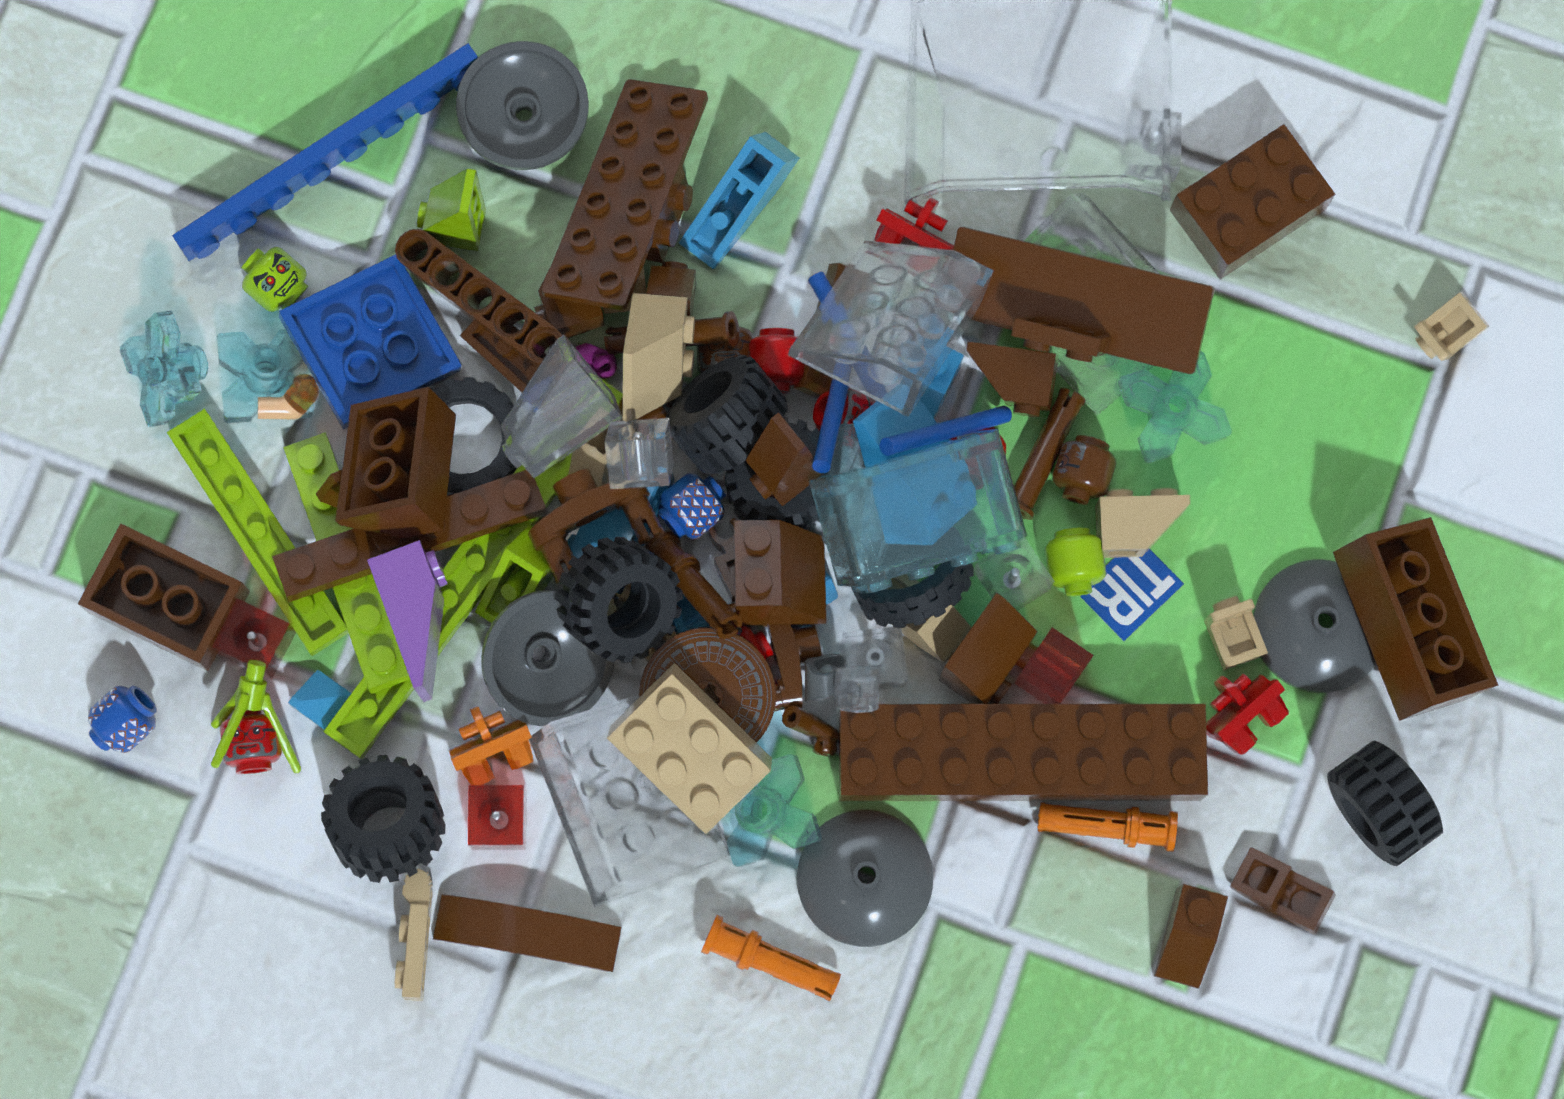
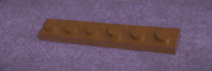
[272,468,547,603]

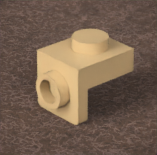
[1414,292,1490,361]
[1204,596,1268,671]

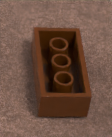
[1333,517,1498,721]

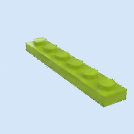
[167,408,348,656]
[283,432,410,694]

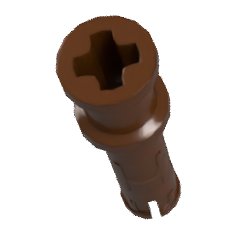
[645,531,742,639]

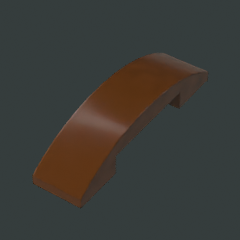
[433,894,622,973]

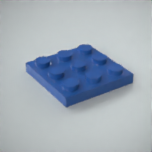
[279,254,462,430]

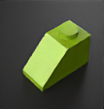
[475,524,553,623]

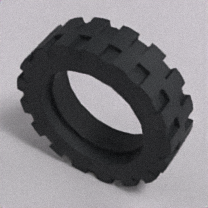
[430,377,525,495]
[849,527,974,628]

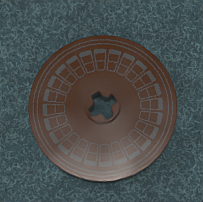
[639,627,776,743]

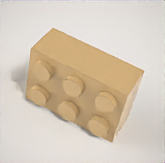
[607,663,772,834]

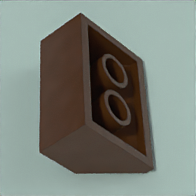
[335,387,456,539]

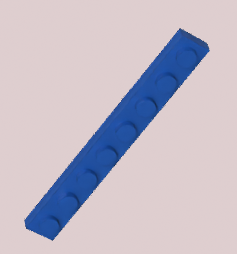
[172,43,478,262]

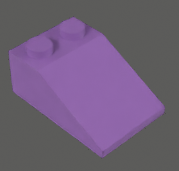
[367,540,448,702]

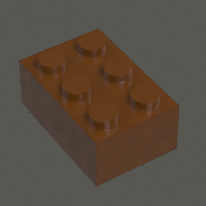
[1170,124,1336,280]
[78,523,250,671]

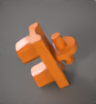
[448,706,534,788]

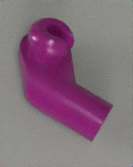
[568,343,617,378]

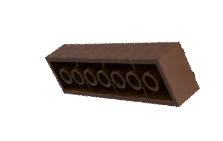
[839,704,1208,801]

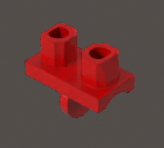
[873,197,954,276]
[1206,674,1289,755]

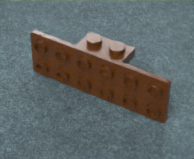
[542,79,708,310]
[940,227,1215,374]

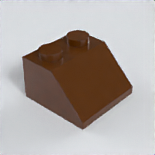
[734,520,826,625]
[939,593,1038,704]

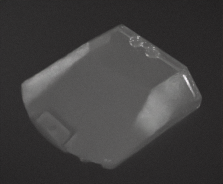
[904,0,1172,204]

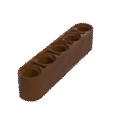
[395,229,576,377]

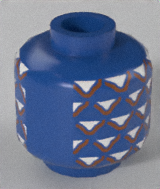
[658,473,726,540]
[88,685,157,753]

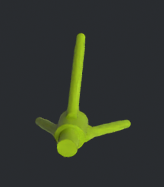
[211,660,301,773]

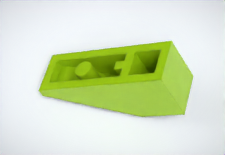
[417,169,486,251]

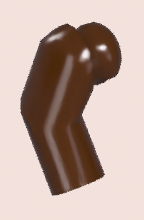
[782,706,839,756]

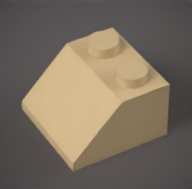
[623,293,695,422]

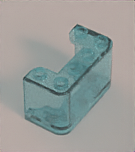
[809,429,1027,593]

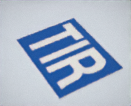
[1080,549,1184,641]

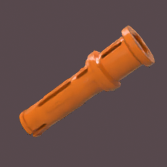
[1037,802,1178,852]
[701,914,841,1001]

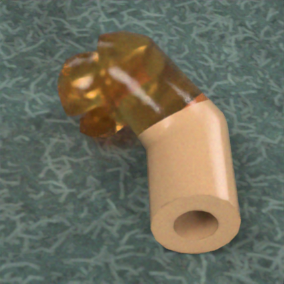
[258,374,319,420]

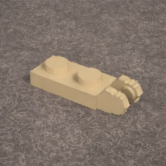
[395,868,433,1001]

